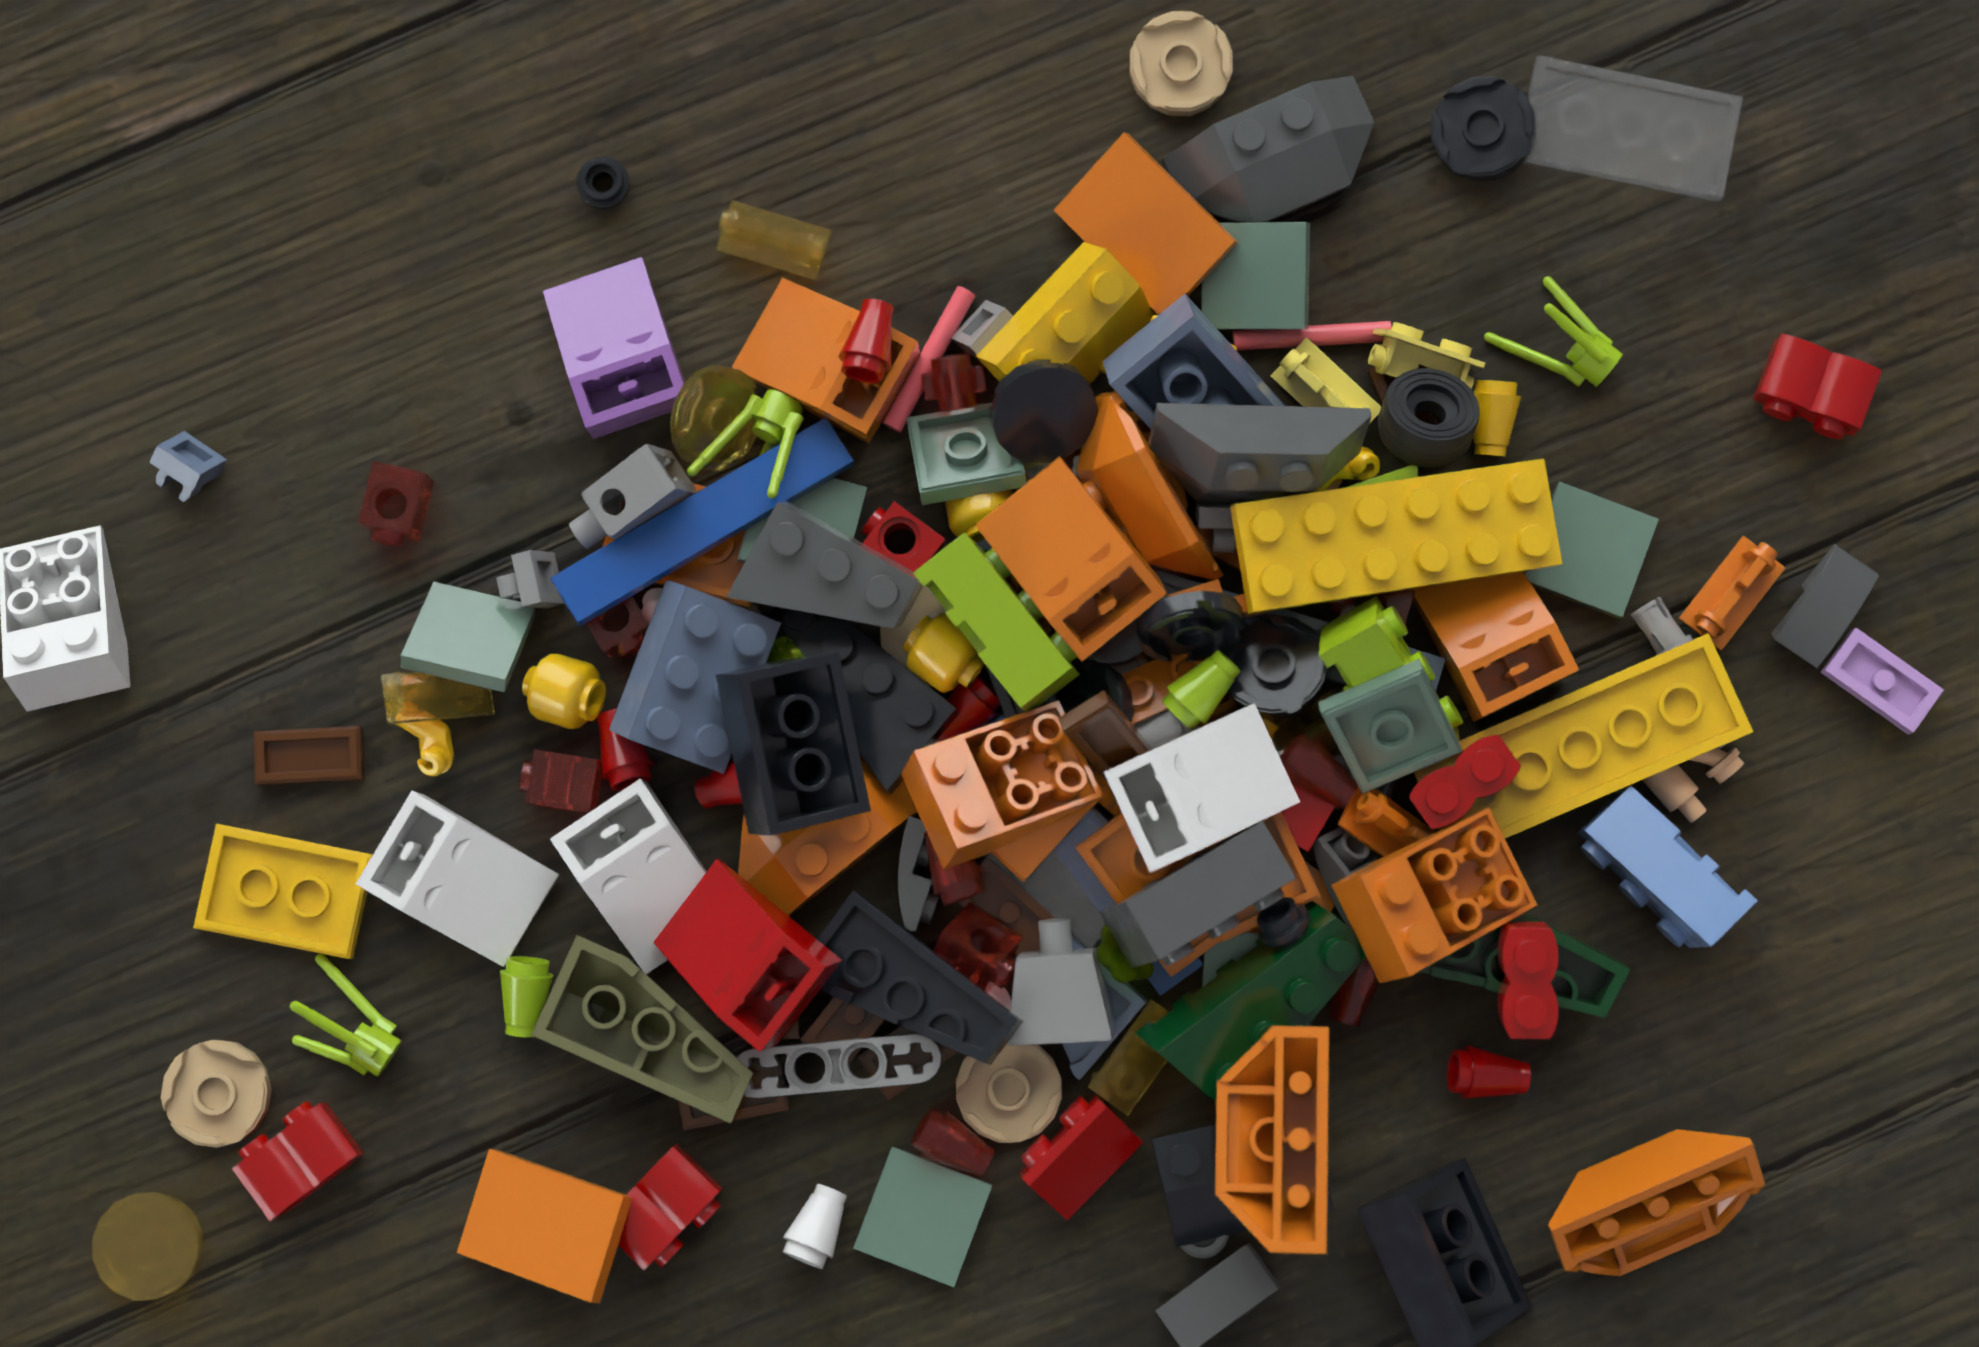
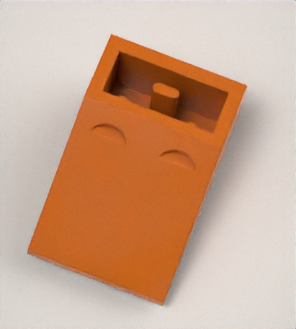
[731,278,920,444]
[975,456,1167,661]
[1407,572,1579,722]
[901,700,1103,870]
[1331,807,1537,983]

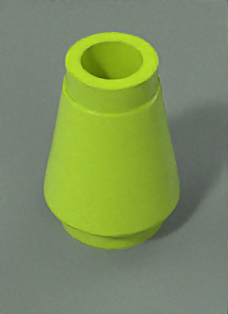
[1161,649,1241,730]
[500,956,554,1037]

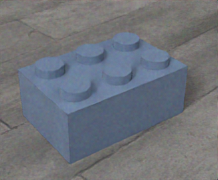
[1103,294,1285,429]
[609,580,781,774]

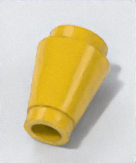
[1473,380,1522,456]

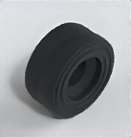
[1378,368,1479,468]

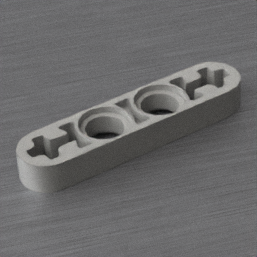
[737,1033,942,1098]

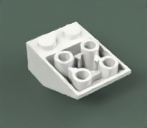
[0,525,130,712]
[1104,703,1300,873]
[550,778,707,974]
[356,791,559,967]

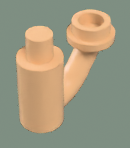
[1642,747,1744,823]

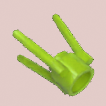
[1484,276,1623,387]
[687,389,804,499]
[290,954,402,1077]

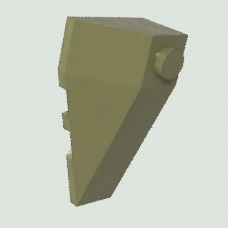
[532,935,753,1123]

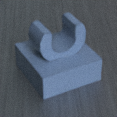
[150,431,227,502]

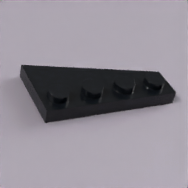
[767,606,959,795]
[817,890,1023,1065]

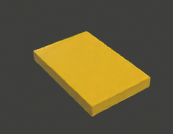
[193,824,373,959]

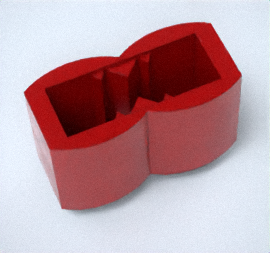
[1753,334,1882,439]
[1409,735,1521,829]
[1497,922,1558,1039]
[232,1101,364,1221]
[618,1144,723,1270]

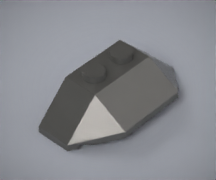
[1163,76,1375,223]
[1148,403,1371,503]

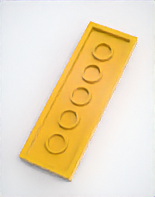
[1230,458,1563,614]
[1414,633,1753,838]

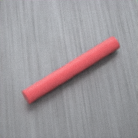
[882,286,976,433]
[1233,321,1392,351]

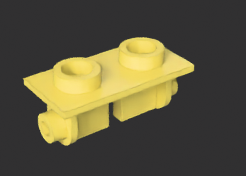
[1368,322,1485,390]
[1271,337,1381,424]

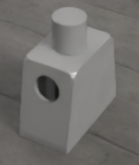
[569,444,698,549]
[1008,918,1116,1046]

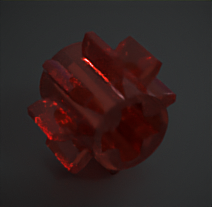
[921,353,987,412]

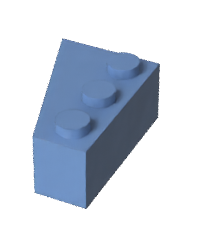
[1576,786,1758,948]

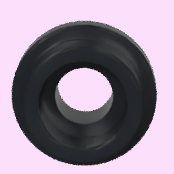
[577,156,630,209]
[1257,897,1310,947]

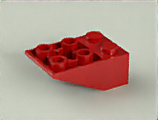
[653,858,842,1052]

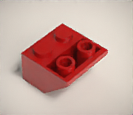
[1020,1094,1143,1220]

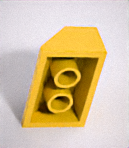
[976,242,1154,384]

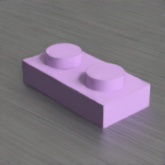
[1821,627,1944,734]

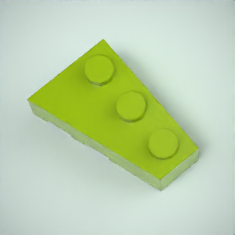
[913,532,1080,712]
[1319,596,1463,742]

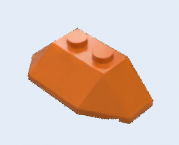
[1076,391,1224,581]
[738,753,918,917]
[1215,1026,1329,1254]
[1548,1129,1765,1276]

